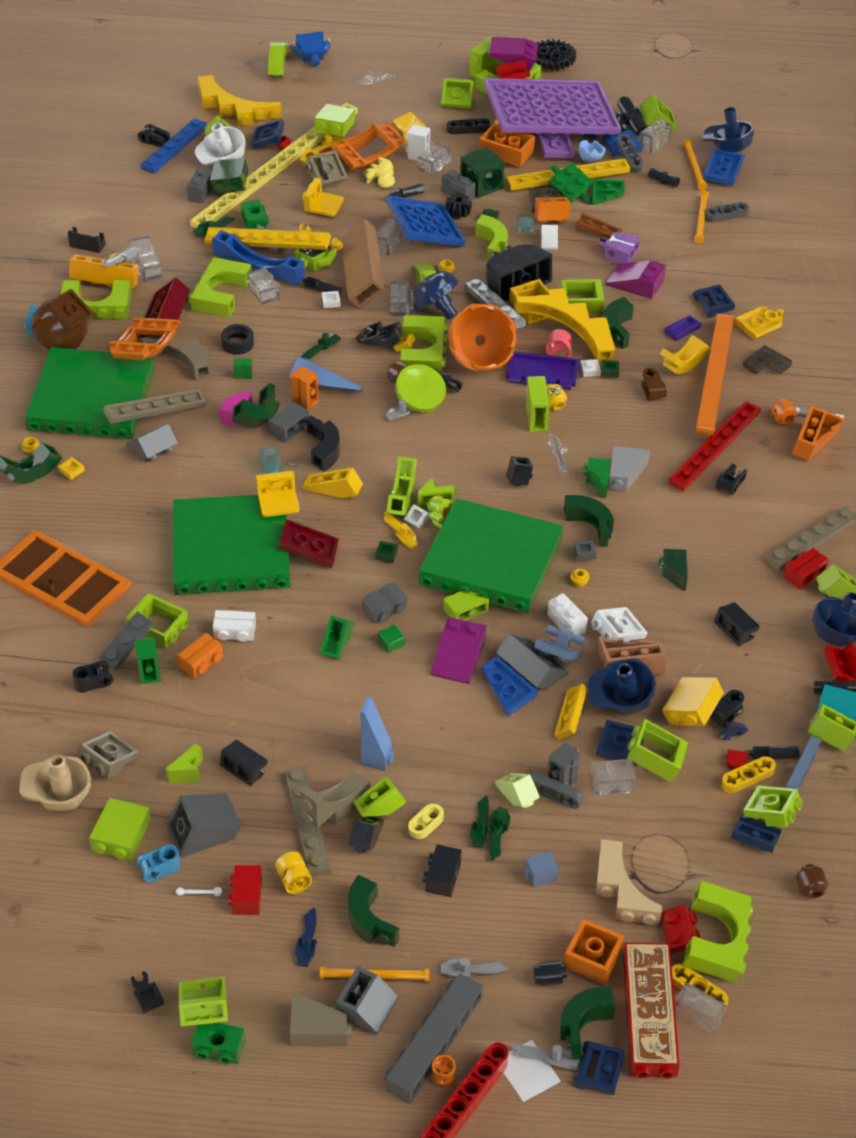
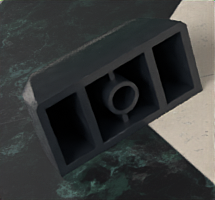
[486,244,552,302]

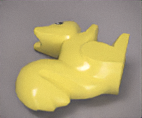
[365,157,395,188]

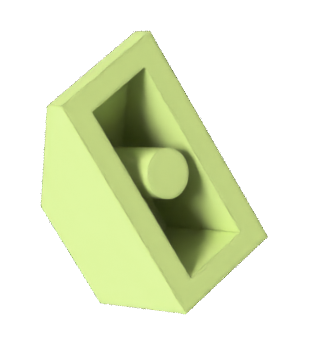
[495,773,540,808]

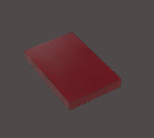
[278,519,339,568]

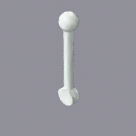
[176,887,222,897]

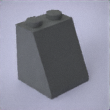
[167,793,241,857]

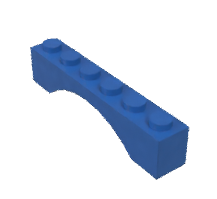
[212,230,305,286]

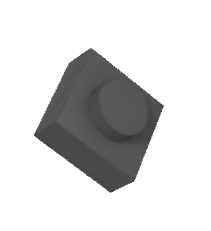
[574,540,596,560]

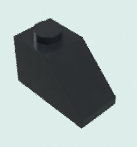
[349,816,384,853]

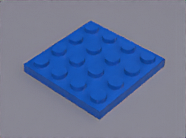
[386,196,465,246]

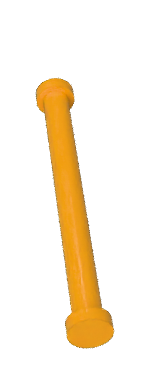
[683,139,707,191]
[694,190,709,244]
[320,966,429,982]

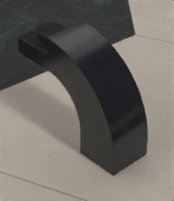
[306,415,340,472]

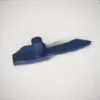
[295,908,317,967]

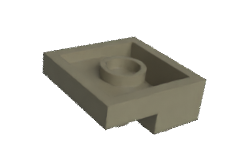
[304,150,348,189]
[78,731,140,779]

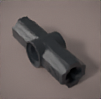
[617,96,648,137]

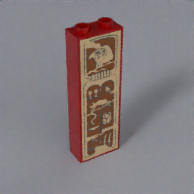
[623,942,680,1079]

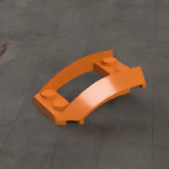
[331,122,405,172]
[109,317,181,360]

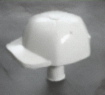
[195,123,246,166]

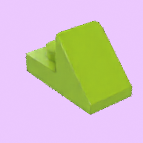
[417,478,455,507]
[166,743,203,783]

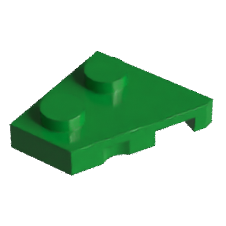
[592,178,625,205]

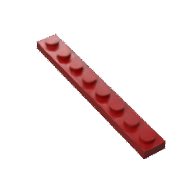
[668,401,761,492]

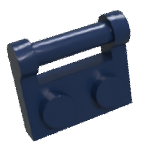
[693,284,735,318]
[573,1041,625,1096]

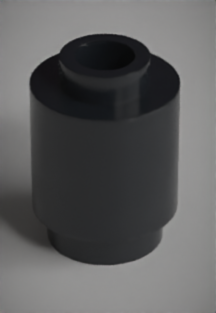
[533,960,567,986]

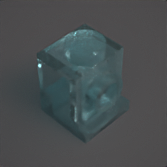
[259,446,283,474]

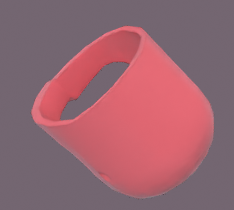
[546,329,572,358]

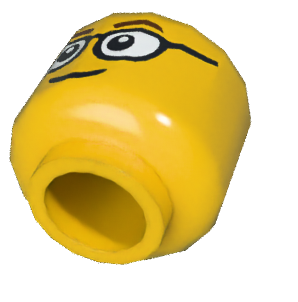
[547,384,567,411]

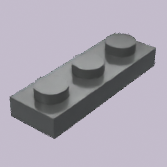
[99,611,154,671]

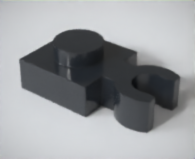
[131,971,164,1014]

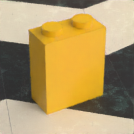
[662,677,724,726]

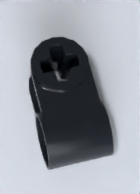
[73,661,114,693]
[709,689,744,728]

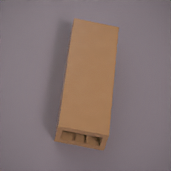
[340,219,384,308]

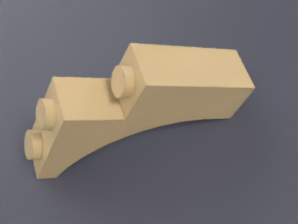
[595,839,662,925]

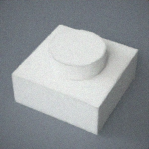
[322,291,340,308]
[580,359,601,377]

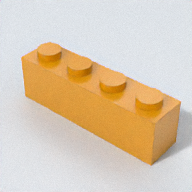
[69,254,139,289]

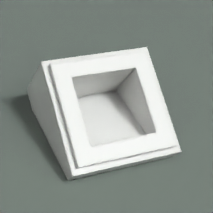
[404,504,430,529]

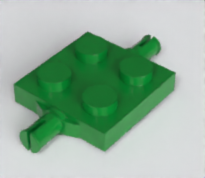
[548,163,593,203]

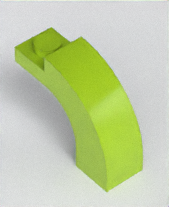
[268,42,288,77]
[475,214,508,261]
[386,456,417,515]

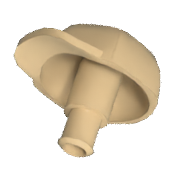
[19,755,91,811]

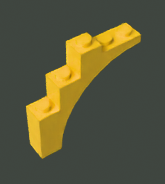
[198,75,282,126]
[514,288,615,361]

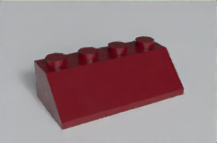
[140,277,190,338]

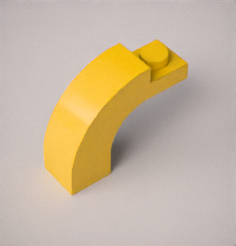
[660,335,711,374]

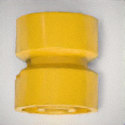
[275,852,312,894]

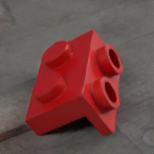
[496,59,530,79]
[823,642,856,682]
[661,904,701,954]

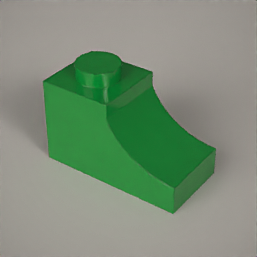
[583,458,610,498]
[320,615,355,659]

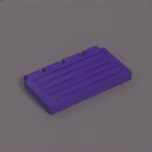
[506,351,580,390]

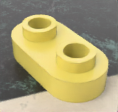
[408,804,444,839]

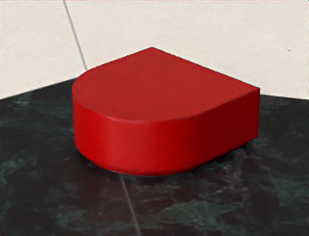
[726,749,749,770]

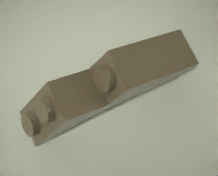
[142,332,212,380]
[300,770,370,828]

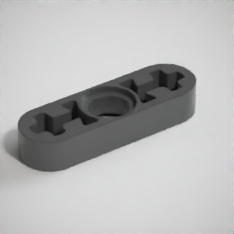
[616,134,643,173]
[705,202,749,223]
[529,772,584,809]

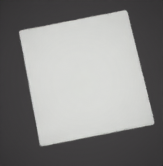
[497,1040,561,1102]

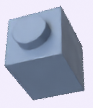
[523,851,559,888]

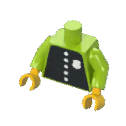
[294,223,343,272]

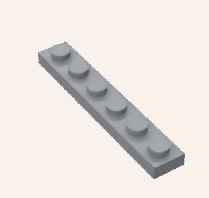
[465,279,526,329]

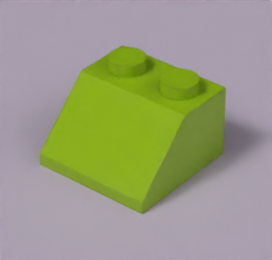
[639,94,678,131]

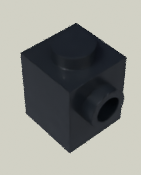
[506,456,533,486]

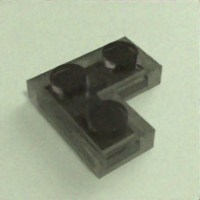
[743,345,792,374]

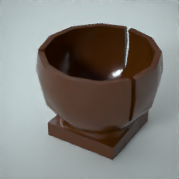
[31,289,94,350]

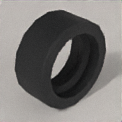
[221,324,254,355]

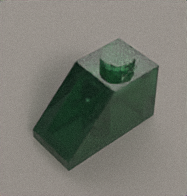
[658,549,688,591]

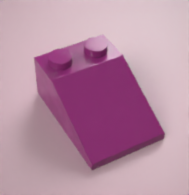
[488,37,538,70]
[606,260,666,299]
[431,617,487,684]

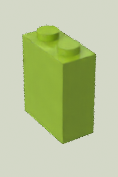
[469,36,503,78]
[314,104,355,137]
[526,376,550,432]
[89,798,151,861]

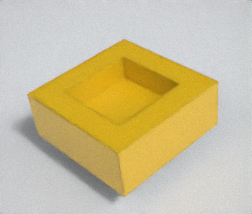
[393,333,415,352]
[58,457,85,480]

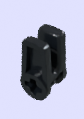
[138,123,170,147]
[715,463,747,495]

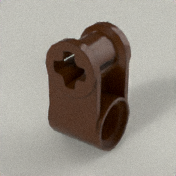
[641,368,667,400]

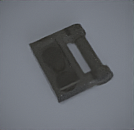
[529,188,557,213]

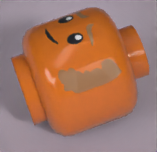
[770,399,797,425]

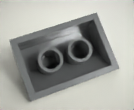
[496,633,569,689]

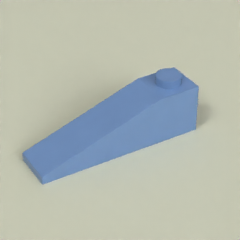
[289,357,363,391]
[360,697,394,771]

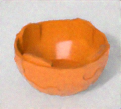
[448,304,517,372]

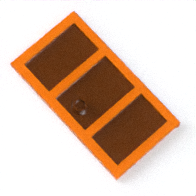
[0,529,132,627]

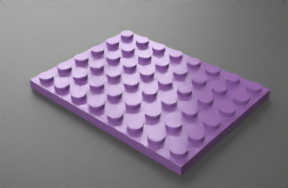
[483,78,621,135]

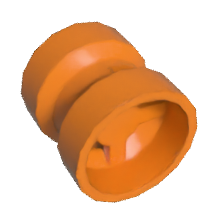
[432,1055,456,1088]

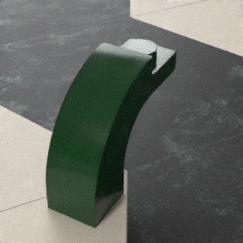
[603,297,634,349]
[232,383,280,428]
[0,442,63,483]
[564,495,614,547]
[348,875,399,947]
[560,986,614,1059]

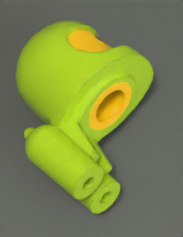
[427,496,454,529]

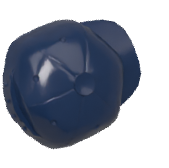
[703,107,754,152]
[412,271,459,320]
[812,592,856,647]
[588,658,656,714]

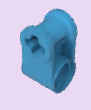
[137,845,181,882]

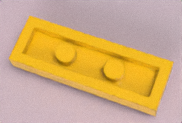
[554,683,588,740]

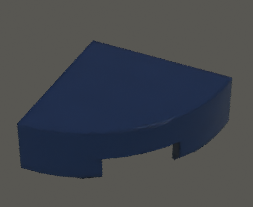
[719,721,748,740]

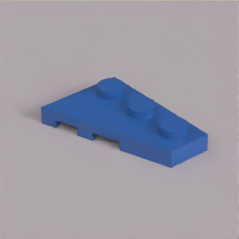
[482,656,538,716]

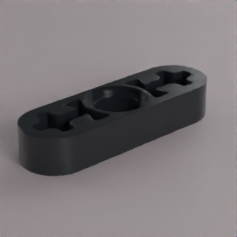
[447,118,490,134]

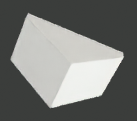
[540,225,558,251]

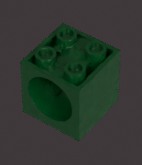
[460,147,505,198]

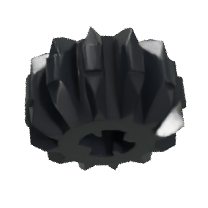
[445,193,472,219]

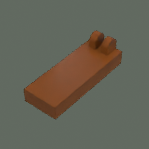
[576,213,622,239]

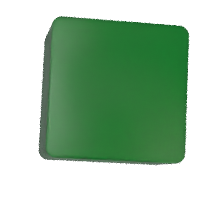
[234,358,252,379]
[378,625,405,653]

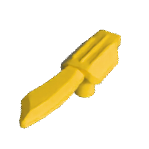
[313,134,342,153]
[384,512,418,550]

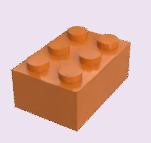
[479,123,535,167]

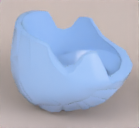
[579,140,606,163]

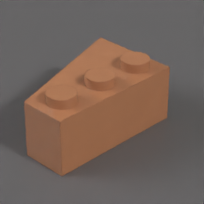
[598,636,667,675]

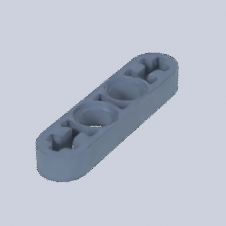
[786,736,822,791]

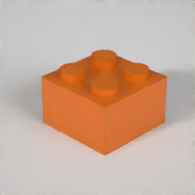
[564,919,625,986]

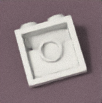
[591,607,648,642]

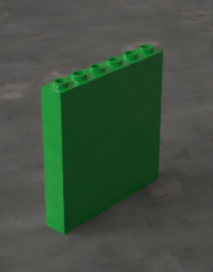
[25,347,155,439]
[173,495,291,595]
[419,498,563,613]

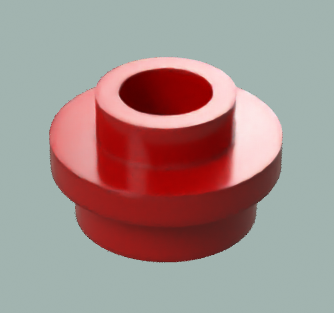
[277,136,291,150]

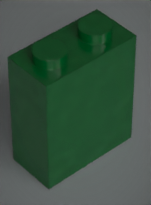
[210,158,249,194]

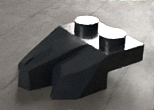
[356,321,402,347]

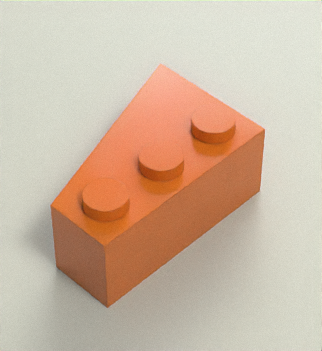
[791,405,845,461]

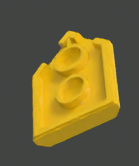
[734,306,784,339]

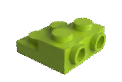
[441,78,474,109]
[743,786,802,828]

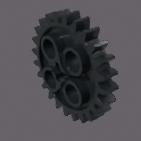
[535,39,577,71]

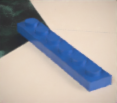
[141,118,207,174]

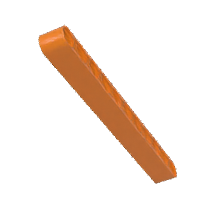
[696,313,734,436]

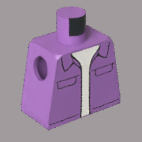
[599,232,640,264]

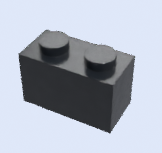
[423,844,462,897]

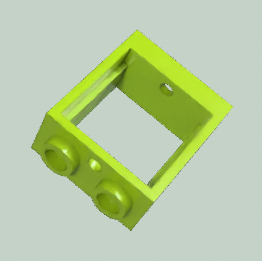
[558,279,604,314]
[125,593,189,649]
[627,719,688,782]
[179,977,228,1027]

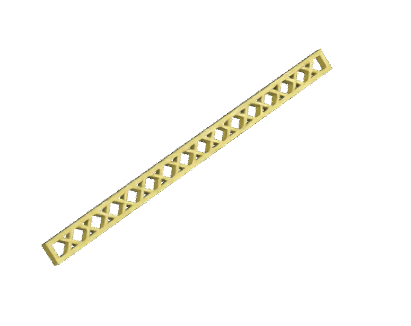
[190,103,358,228]

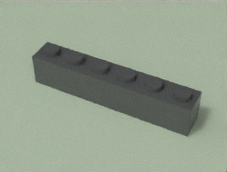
[384,973,483,1104]

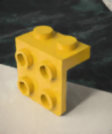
[302,177,344,217]
[256,471,300,517]

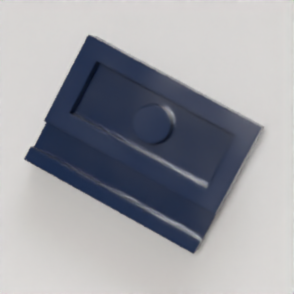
[731,815,782,853]

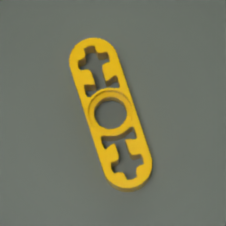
[721,757,776,794]
[672,964,729,1013]

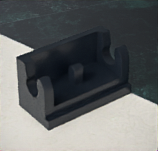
[68,227,106,253]
[714,602,760,646]
[220,739,268,786]

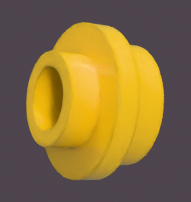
[438,260,455,273]
[22,437,40,453]
[570,569,589,587]

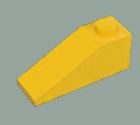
[302,467,363,498]

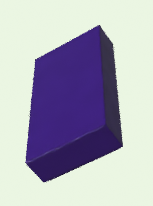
[665,315,701,341]

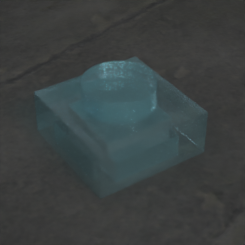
[517,217,534,232]

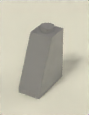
[608,446,650,491]

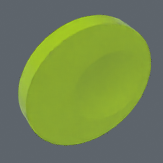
[395,364,446,413]

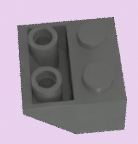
[335,966,398,1035]

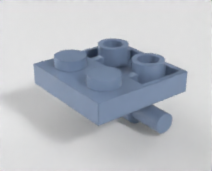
[534,625,585,663]

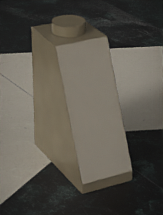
[290,993,352,1046]

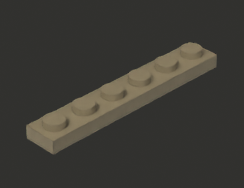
[103,389,207,424]
[765,506,856,571]
[285,767,331,877]

